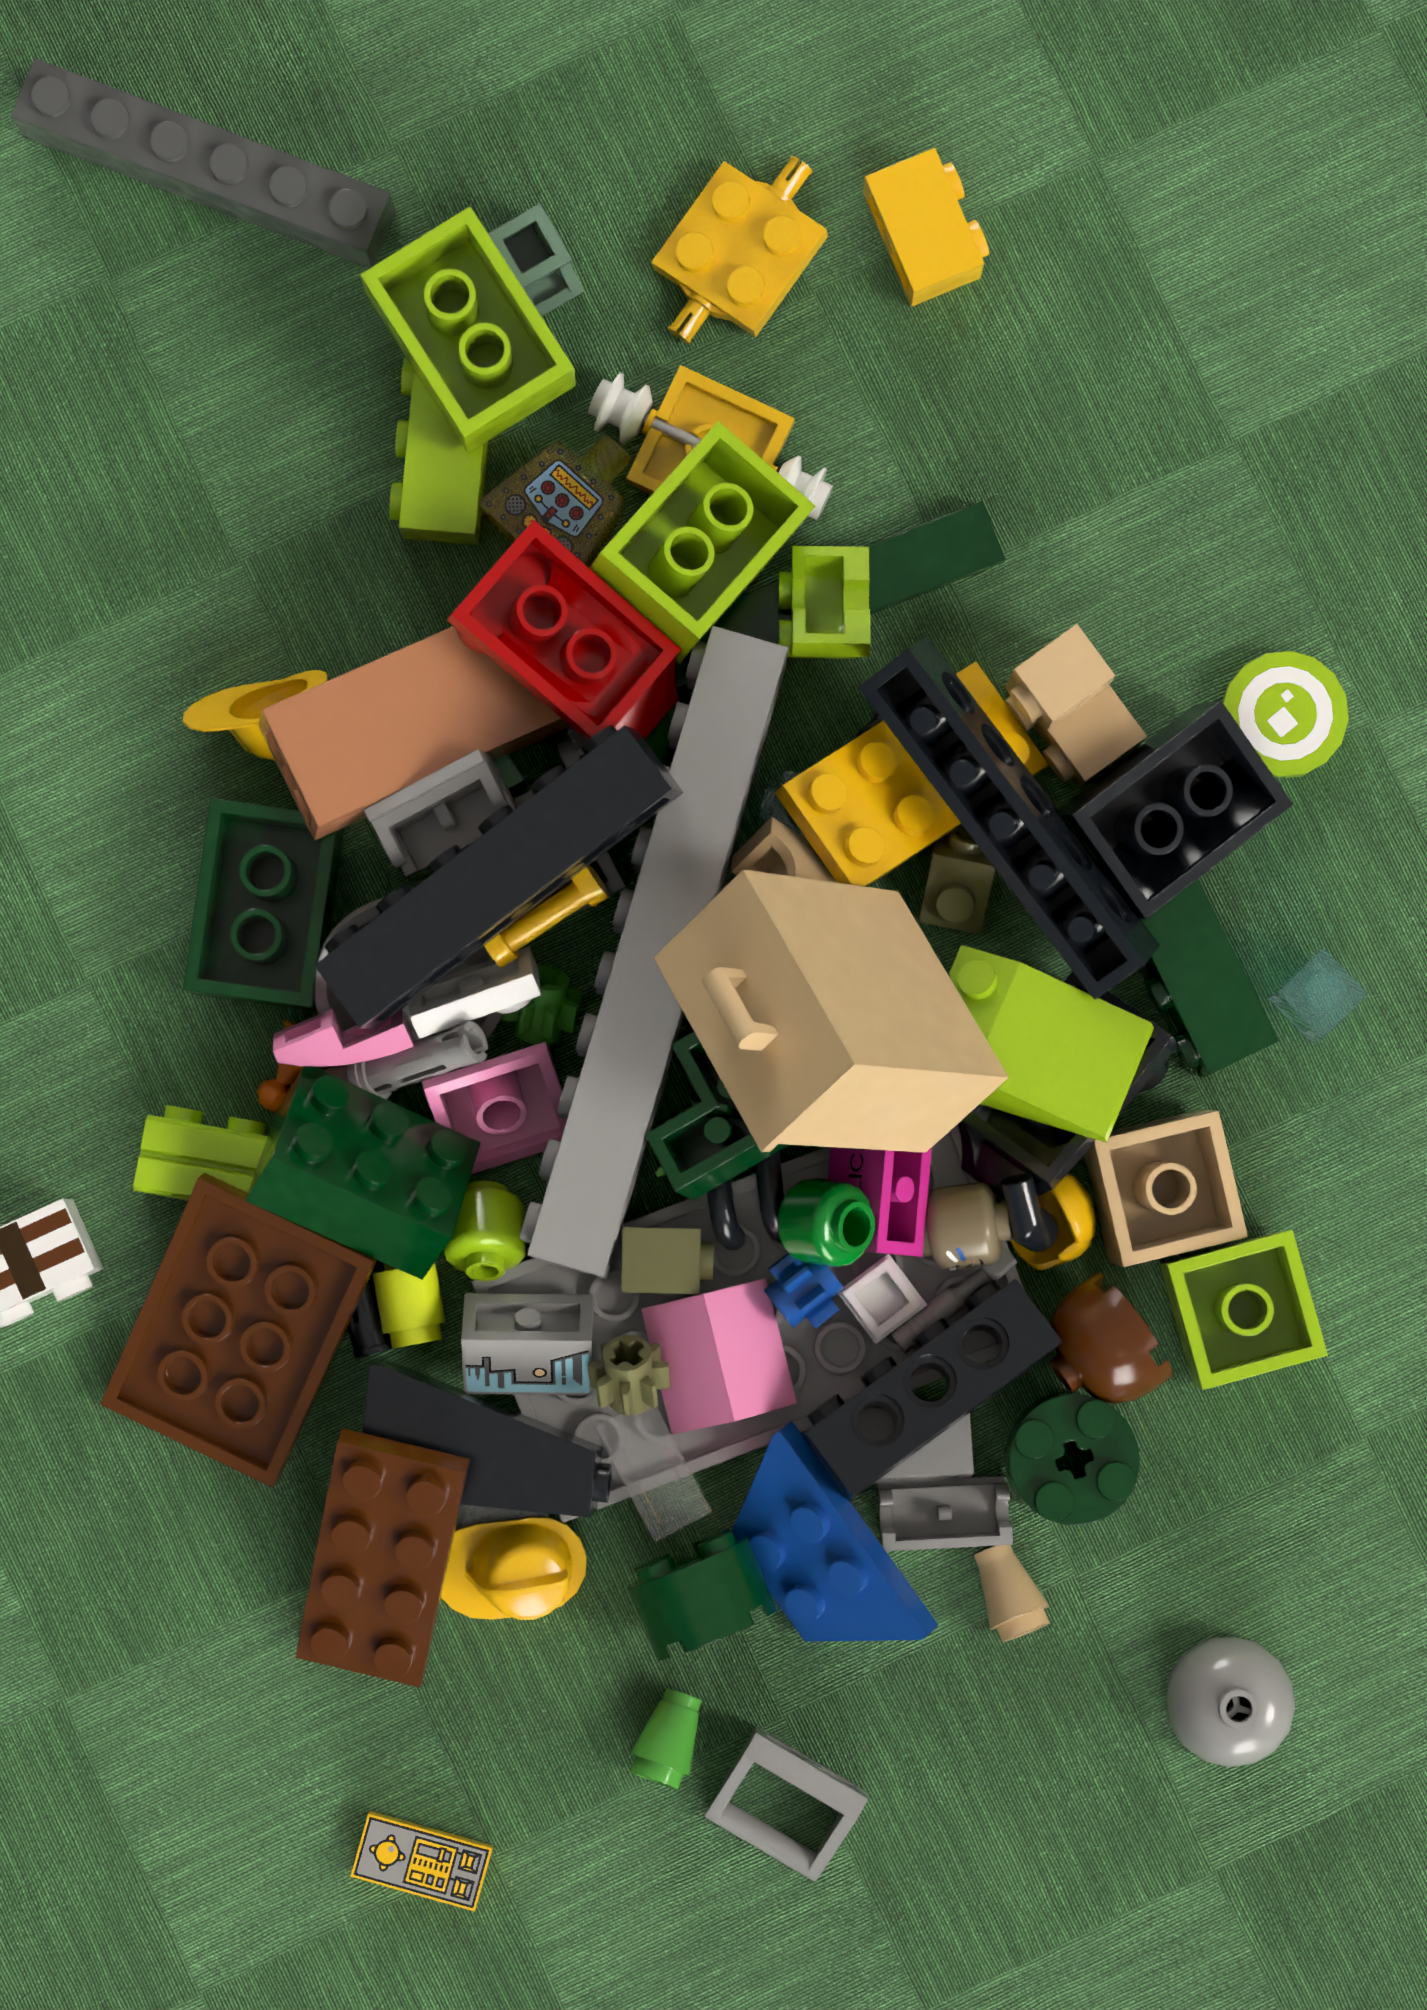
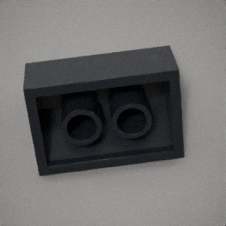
[1058,700,1293,919]

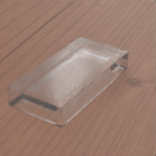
[594,1407,712,1542]

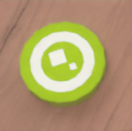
[1222,651,1349,778]

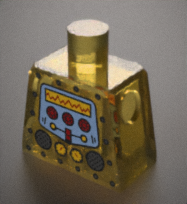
[478,434,632,567]

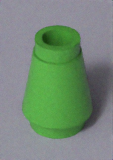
[629,1688,702,1790]

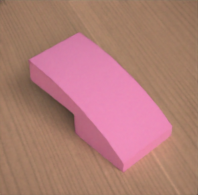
[273,1009,414,1067]

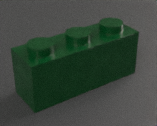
[1139,879,1278,1078]

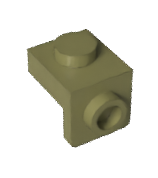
[919,827,995,934]

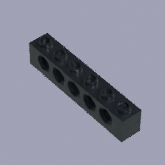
[859,636,1160,1000]

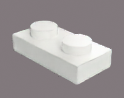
[409,946,541,1039]

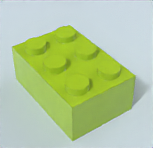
[360,206,576,453]
[590,421,816,664]

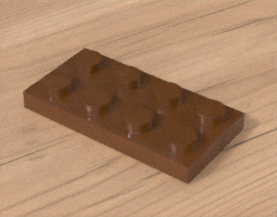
[295,1428,470,1688]

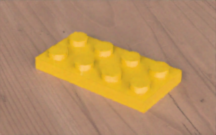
[775,661,1049,887]

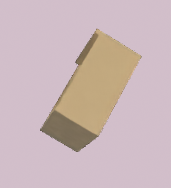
[654,870,1009,1153]

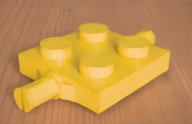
[651,156,828,345]

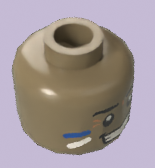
[923,1182,1014,1271]

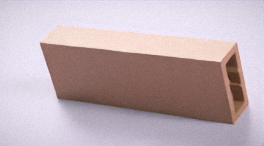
[259,567,590,841]

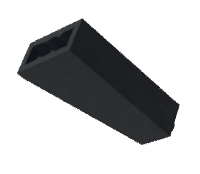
[363,1361,612,1518]

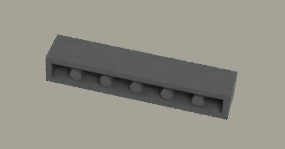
[11,58,396,268]

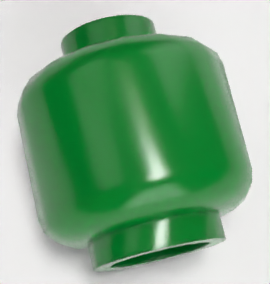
[777,1178,875,1267]

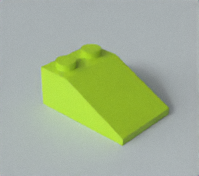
[948,945,1154,1143]

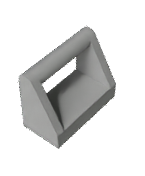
[704,1725,868,1882]

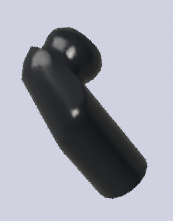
[1001,1173,1058,1252]

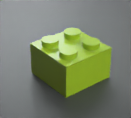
[1159,1230,1328,1390]

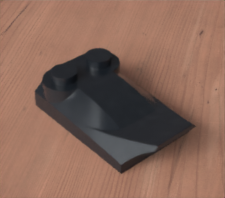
[958,971,1178,1202]

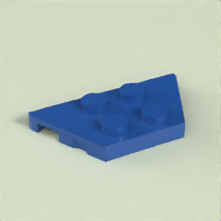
[732,1421,939,1642]

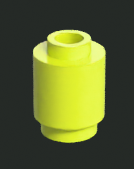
[372,1263,446,1349]

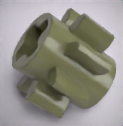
[588,1335,671,1416]

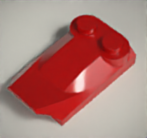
[447,520,681,740]

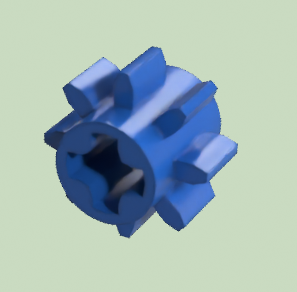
[764,1253,844,1329]

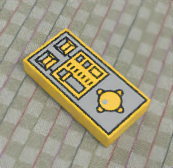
[350,1811,494,1911]

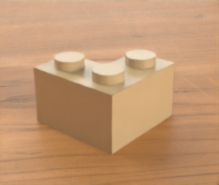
[1004,624,1147,789]

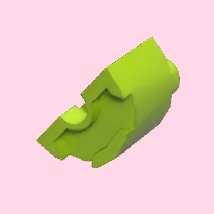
[778,546,871,659]

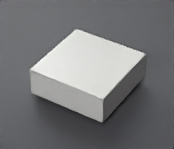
[838,1254,927,1344]

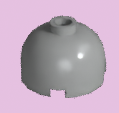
[1165,1636,1296,1767]

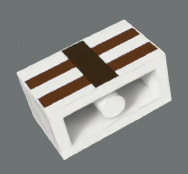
[0,1198,104,1328]

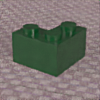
[645,1032,788,1200]

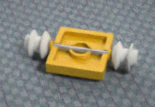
[588,365,833,526]

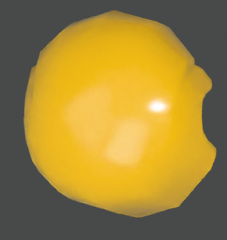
[1002,1173,1096,1270]

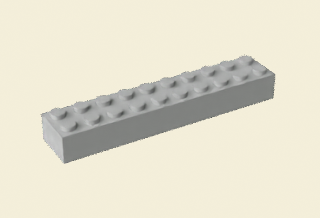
[520,626,788,1280]

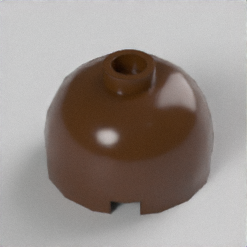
[1049,1272,1173,1404]

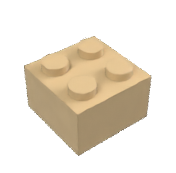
[1084,1109,1248,1267]

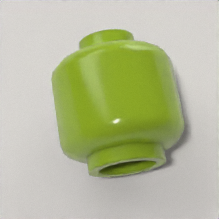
[444,1181,526,1281]

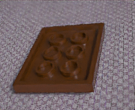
[100,1173,377,1488]

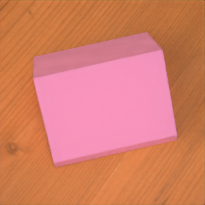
[422,1042,567,1174]
[641,1278,797,1434]

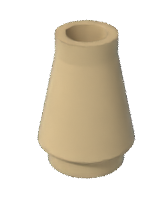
[974,1545,1050,1643]

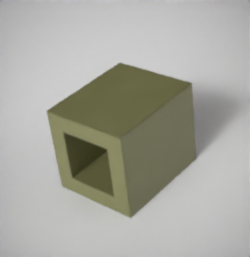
[621,1227,714,1294]

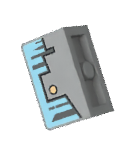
[461,1293,594,1395]

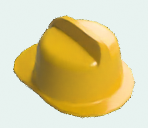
[183,670,328,761]
[441,1517,587,1620]

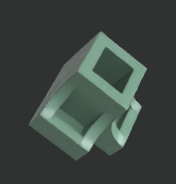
[488,203,584,317]

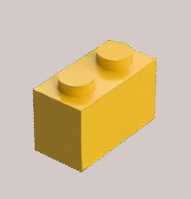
[863,148,989,307]

